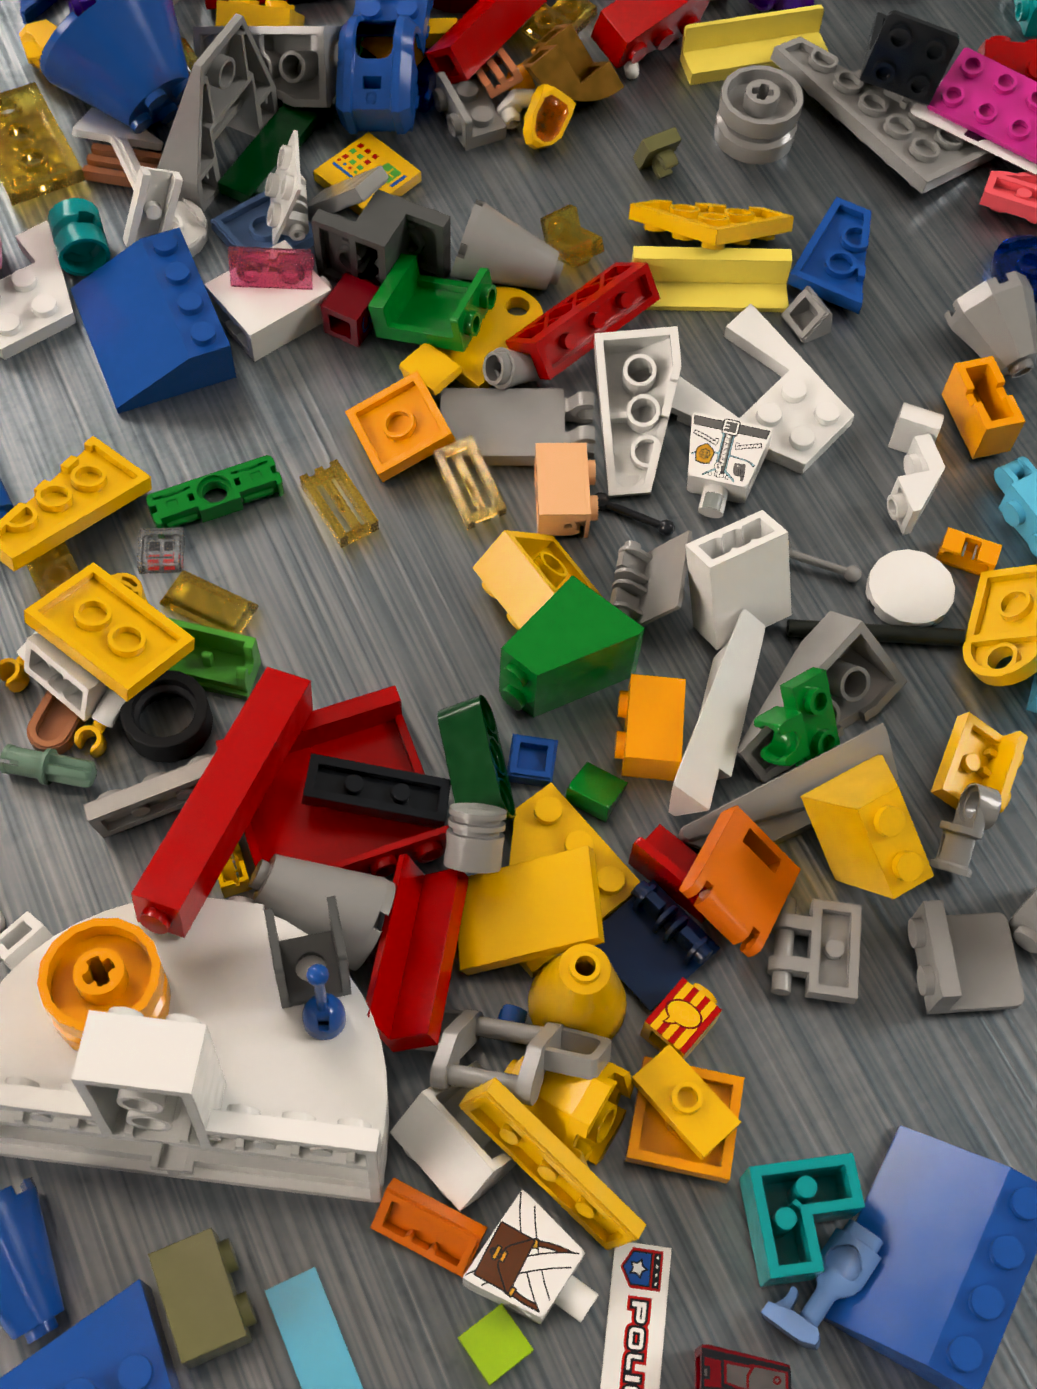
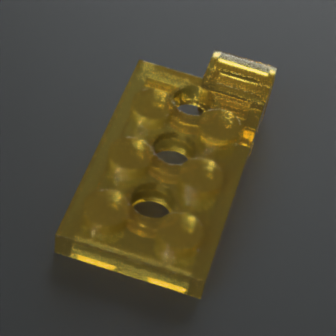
[0,82,85,206]

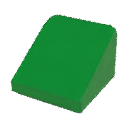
[565,762,628,822]

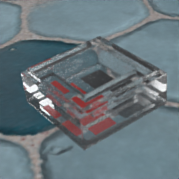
[137,527,185,574]

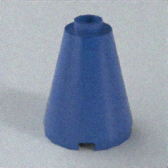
[0,1177,65,1345]

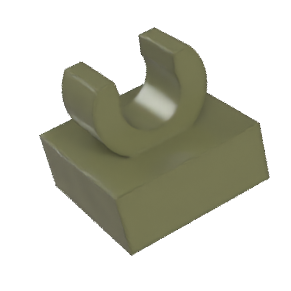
[633,127,682,180]

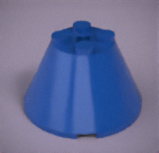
[40,0,189,134]

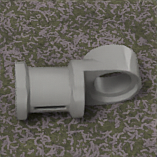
[929,783,1002,878]

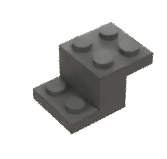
[311,190,451,287]

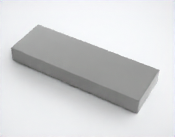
[307,165,389,222]

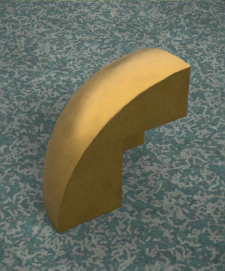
[523,23,624,101]

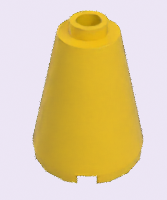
[528,944,627,1040]

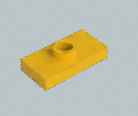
[632,1044,741,1161]

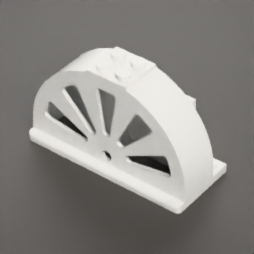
[0,896,390,1203]

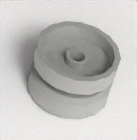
[714,65,804,165]

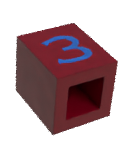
[321,272,380,348]

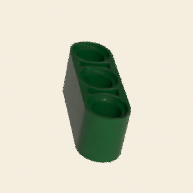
[437,695,516,822]

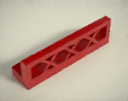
[505,262,660,380]

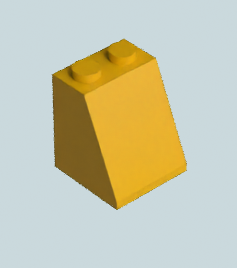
[800,754,934,899]

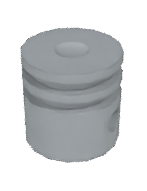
[443,802,507,874]

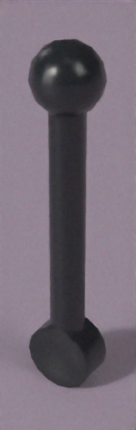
[595,492,675,536]

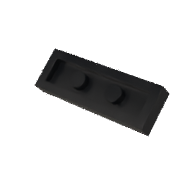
[301,753,451,829]

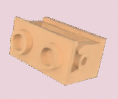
[534,443,598,538]

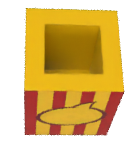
[640,977,722,1060]

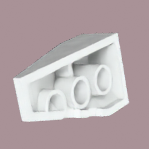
[594,326,682,498]

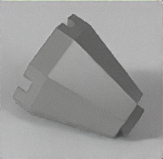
[944,271,1037,378]

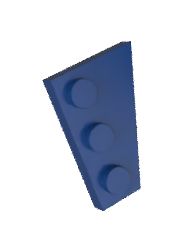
[787,196,872,314]

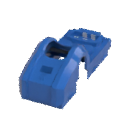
[336,0,434,134]

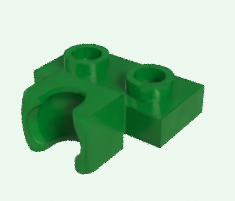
[754,667,840,767]

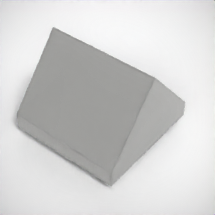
[781,286,833,343]

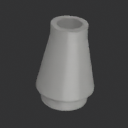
[483,347,541,389]

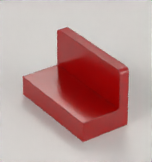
[628,824,707,923]

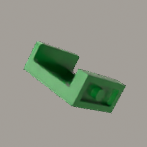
[368,253,497,352]

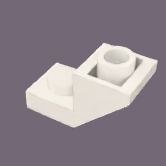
[887,433,945,535]

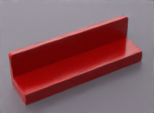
[366,853,469,1052]

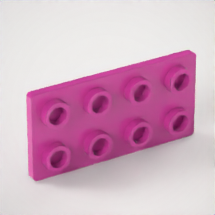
[927,47,1037,164]

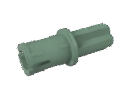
[0,744,97,788]

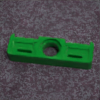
[146,455,284,536]

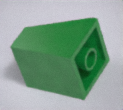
[499,575,645,718]

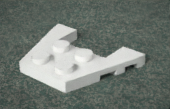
[0,220,76,360]

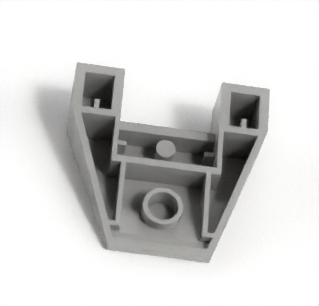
[157,13,278,213]

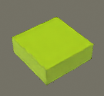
[458,1303,534,1387]

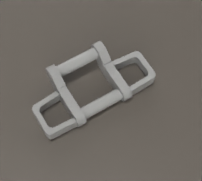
[416,1009,611,1106]

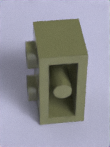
[148,1228,257,1369]

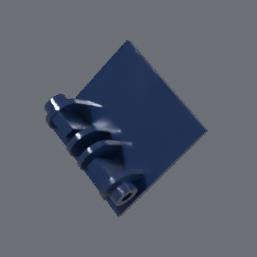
[594,879,720,1012]

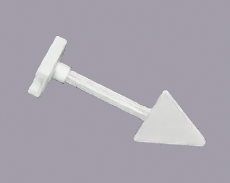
[72,107,183,247]

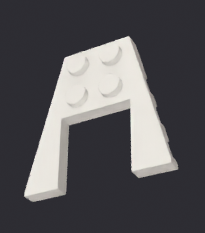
[671,304,855,474]

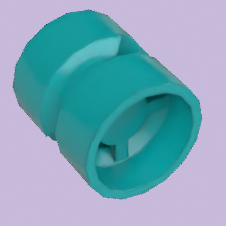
[47,198,111,276]

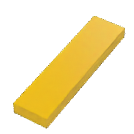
[458,1077,646,1250]

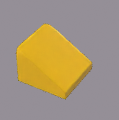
[399,343,463,395]

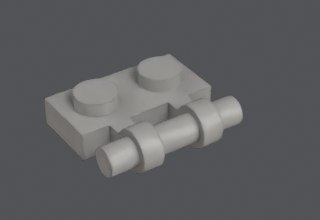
[767,897,862,1004]

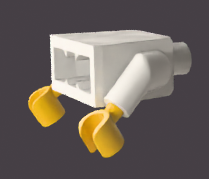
[0,631,126,758]

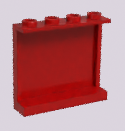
[215,685,449,877]

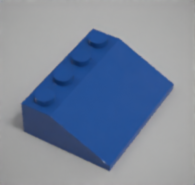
[70,228,236,414]
[823,1125,1037,1389]

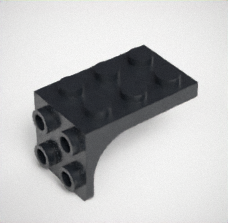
[859,10,960,106]

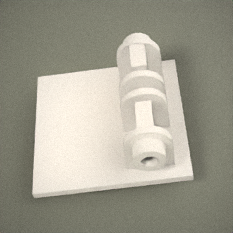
[265,130,309,245]

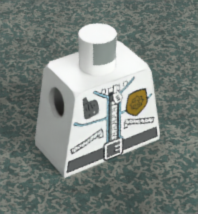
[687,411,773,518]

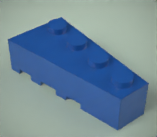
[0,1279,181,1389]

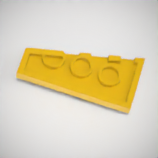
[0,436,152,572]

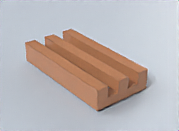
[474,47,524,98]
[82,143,162,188]

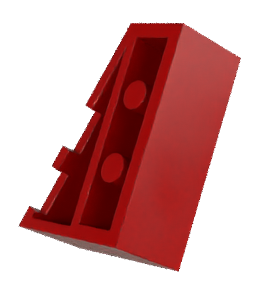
[590,0,710,69]

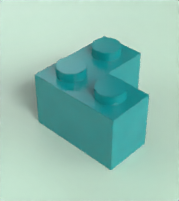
[739,1153,865,1287]

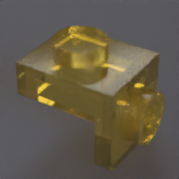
[540,204,604,267]

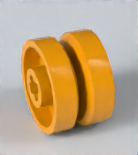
[37,918,171,1051]

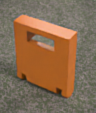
[679,805,801,957]

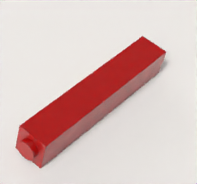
[425,0,547,84]
[131,667,313,938]

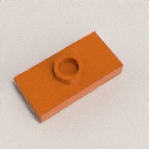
[370,1177,488,1278]

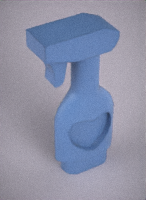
[761,1219,884,1350]

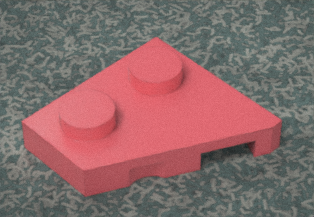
[979,171,1037,224]

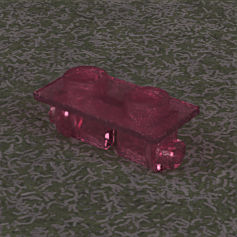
[228,246,315,290]

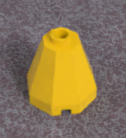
[504,1056,634,1168]

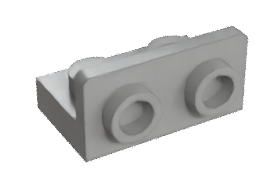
[432,71,507,151]

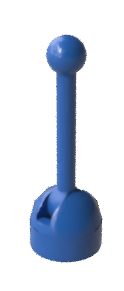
[302,964,346,1040]

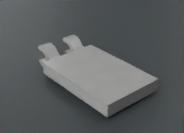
[439,388,595,466]

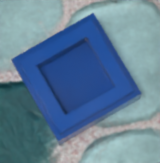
[507,734,558,787]

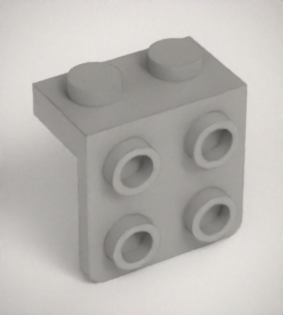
[908,900,1025,1014]

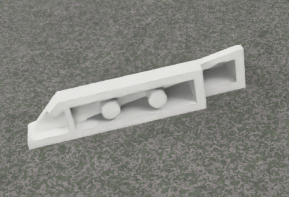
[668,609,766,816]

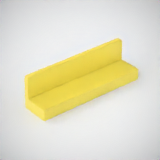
[680,5,829,85]
[631,246,792,312]

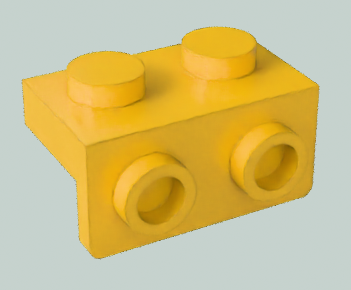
[931,712,1028,813]

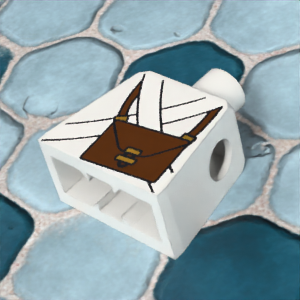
[463,1190,599,1324]

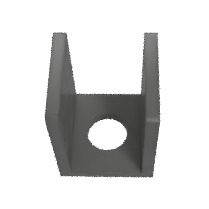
[264,896,352,1009]

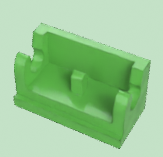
[169,618,261,700]

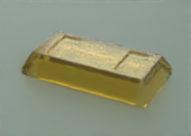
[159,569,259,634]

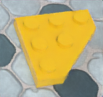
[629,199,794,250]
[509,782,641,978]

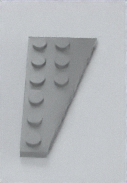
[770,37,996,194]

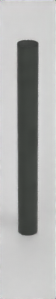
[786,619,965,646]

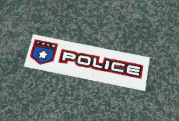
[600,1242,672,1389]

